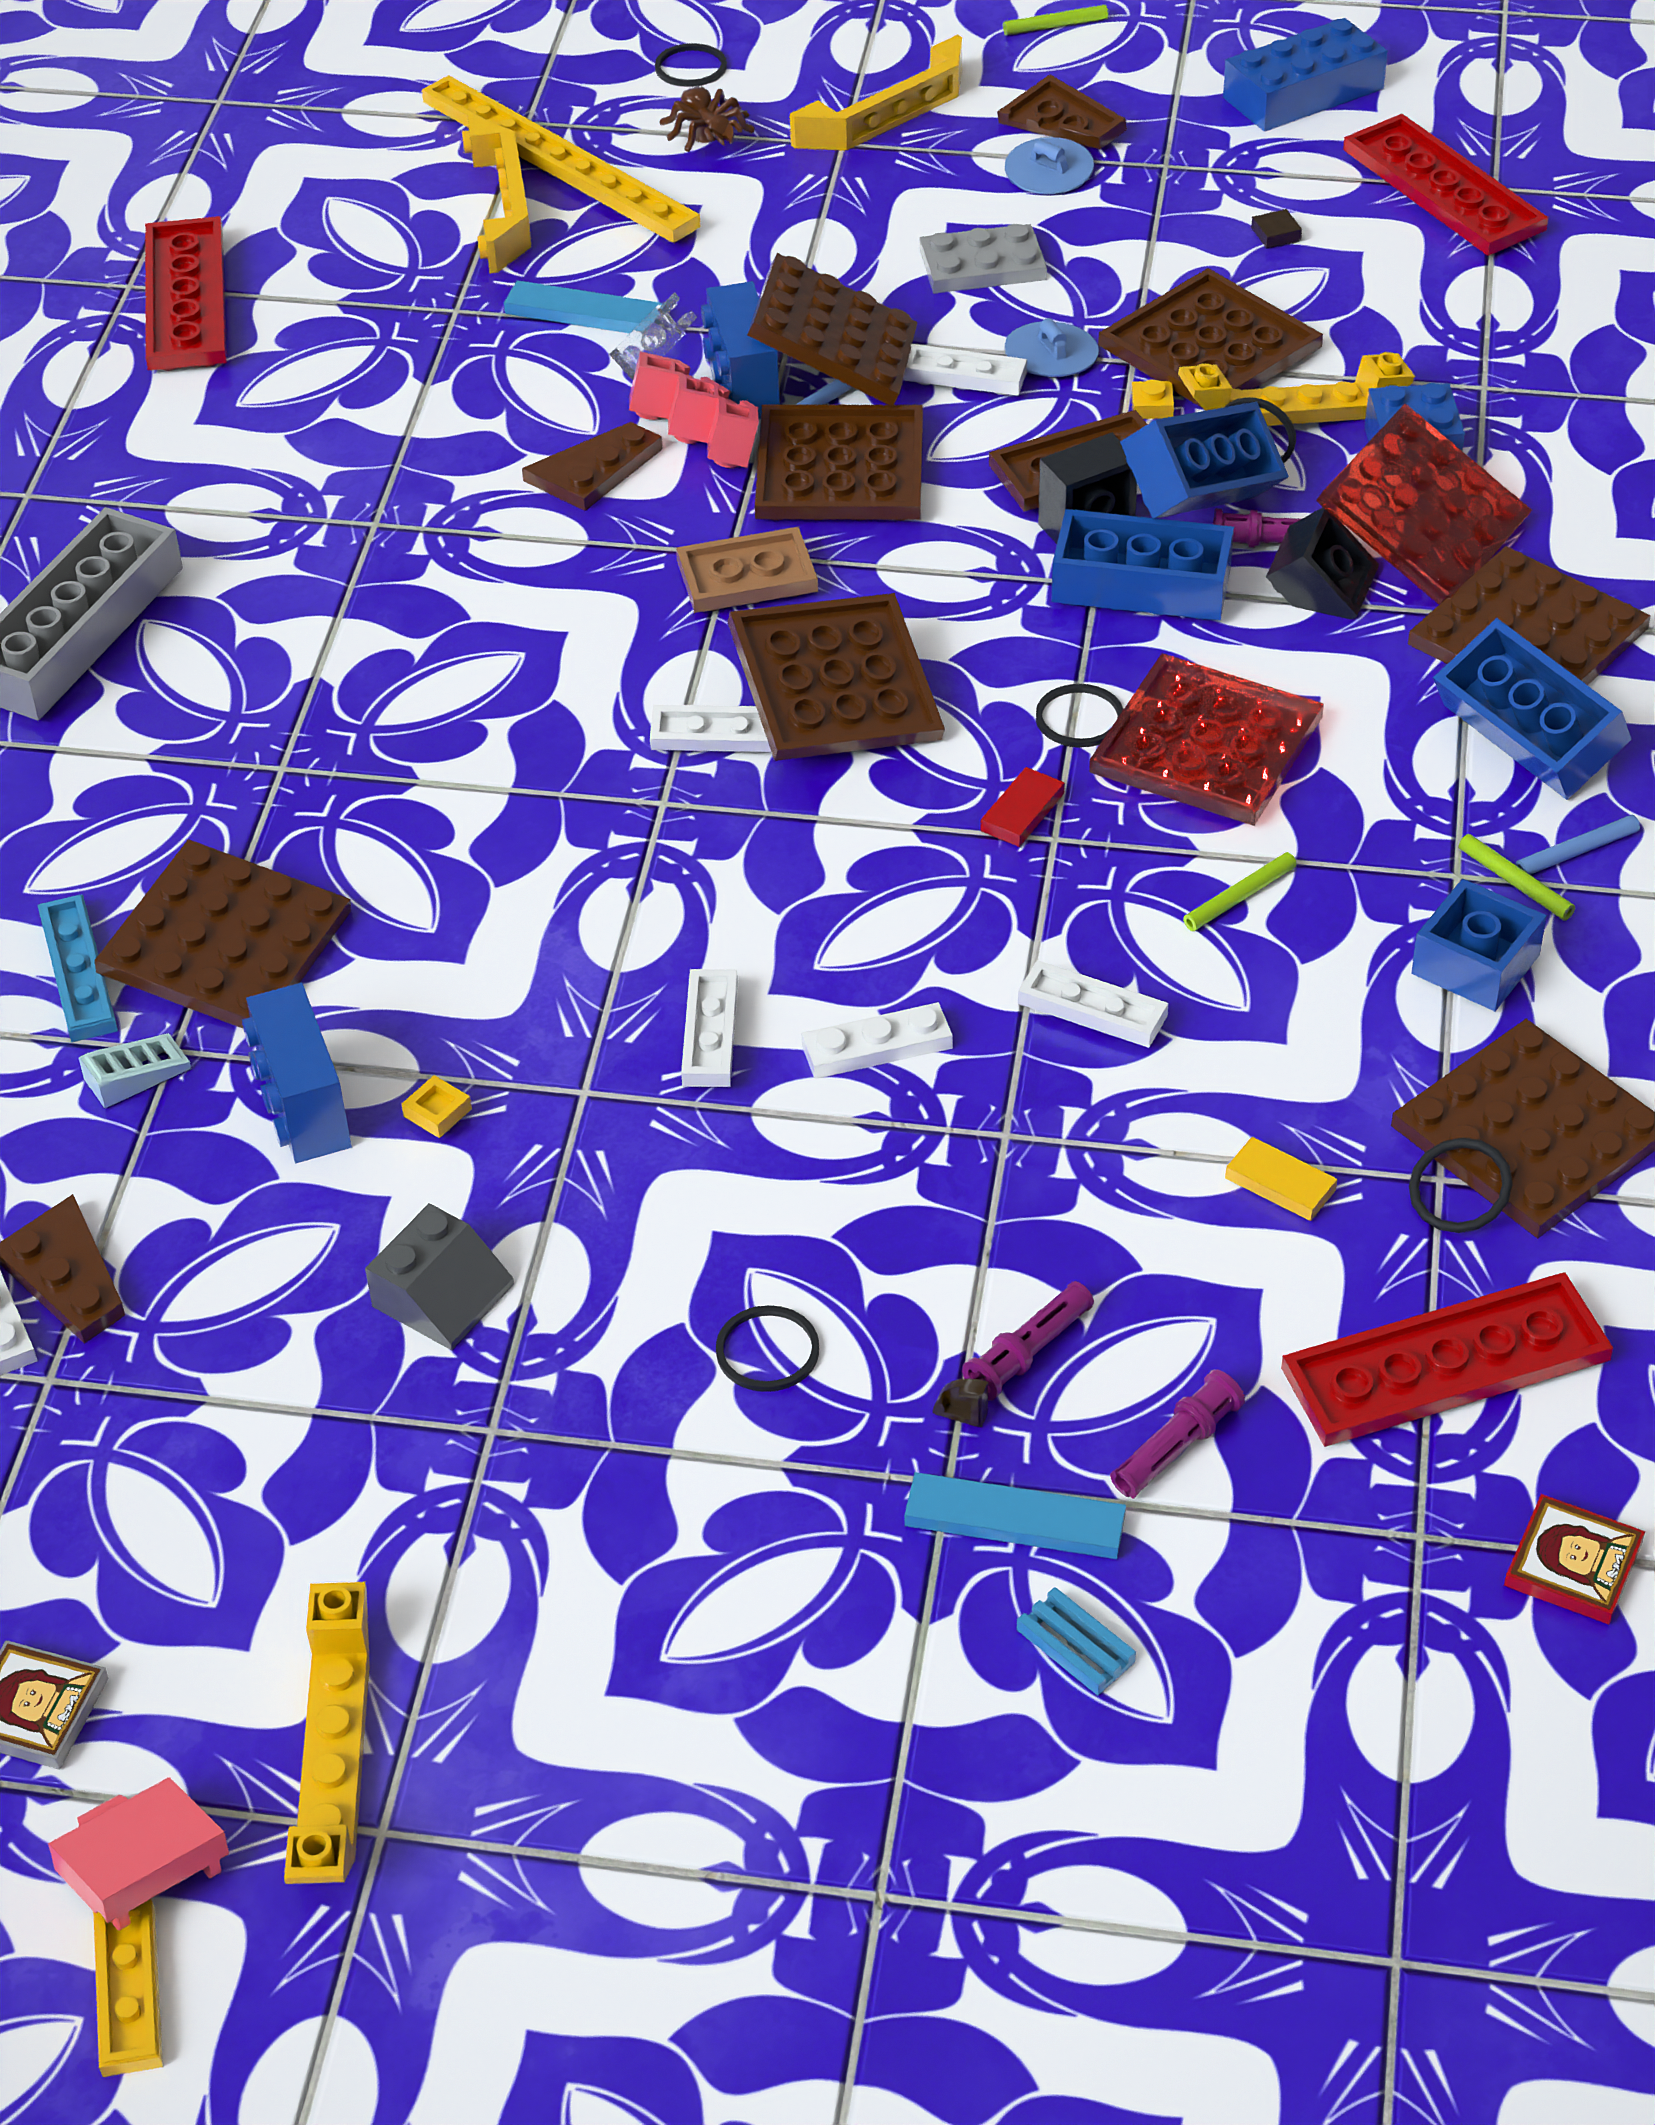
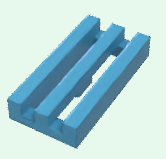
[1017,1587,1136,1696]

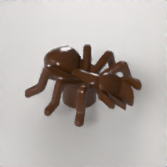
[659,87,755,152]

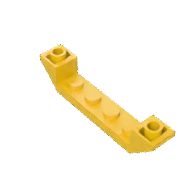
[790,34,962,150]
[462,115,532,274]
[1178,352,1415,426]
[284,1582,370,1884]

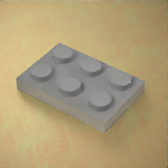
[919,224,1047,294]

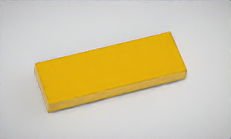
[93,1899,163,2077]

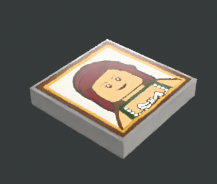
[0,1640,109,1770]

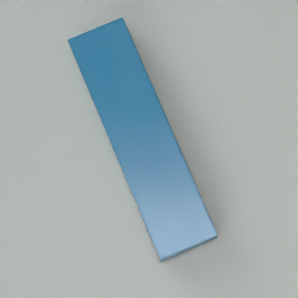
[504,280,664,337]
[37,894,118,1043]
[905,1472,1126,1559]

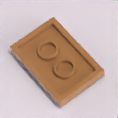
[676,527,818,613]

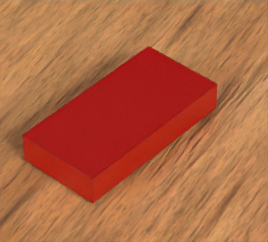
[980,767,1065,847]

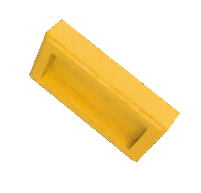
[1225,1137,1337,1221]

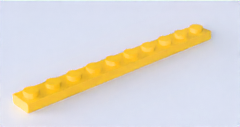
[422,75,701,243]

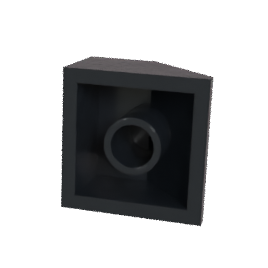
[1266,505,1380,620]

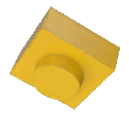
[1131,380,1174,419]
[401,1075,472,1138]

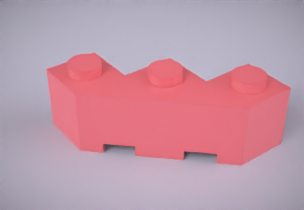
[629,351,759,468]

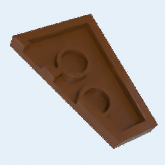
[997,74,1127,149]
[522,422,663,511]
[0,1194,125,1344]

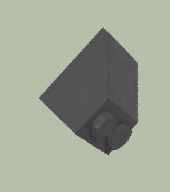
[365,1203,514,1351]

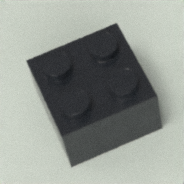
[1038,433,1137,544]

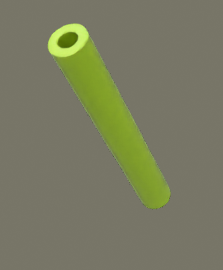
[1003,5,1108,36]
[1458,834,1575,921]
[1183,852,1297,931]

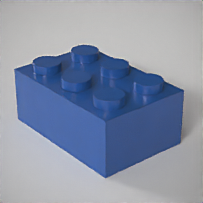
[701,281,780,420]
[242,983,352,1164]

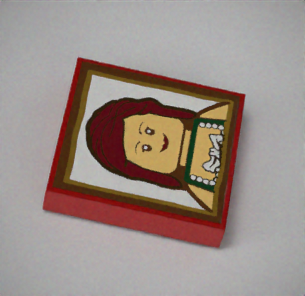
[1504,1494,1645,1625]

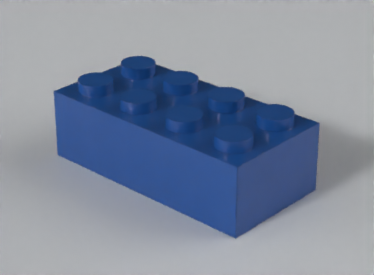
[1223,18,1388,132]
[1120,402,1289,519]
[1052,509,1234,621]
[1433,618,1632,800]

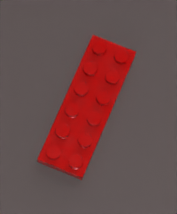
[1343,113,1549,256]
[145,216,227,371]
[1281,1272,1613,1447]

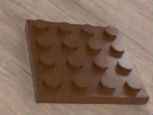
[747,252,918,407]
[1098,268,1323,408]
[755,405,923,521]
[1408,546,1651,685]
[727,593,945,761]
[94,839,351,1029]
[1391,1018,1655,1239]

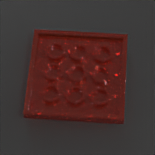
[1316,403,1532,605]
[1089,653,1324,826]

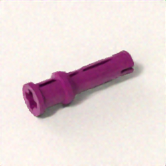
[1213,508,1341,548]
[962,1281,1094,1401]
[1110,1369,1245,1499]

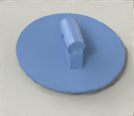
[1005,137,1094,194]
[1004,318,1099,377]

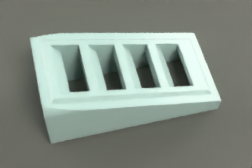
[79,1033,191,1108]

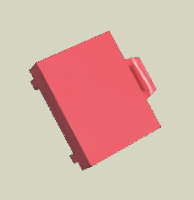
[48,1777,229,1930]

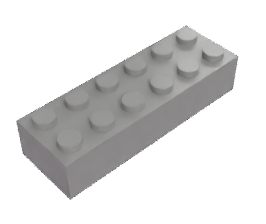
[0,507,183,721]

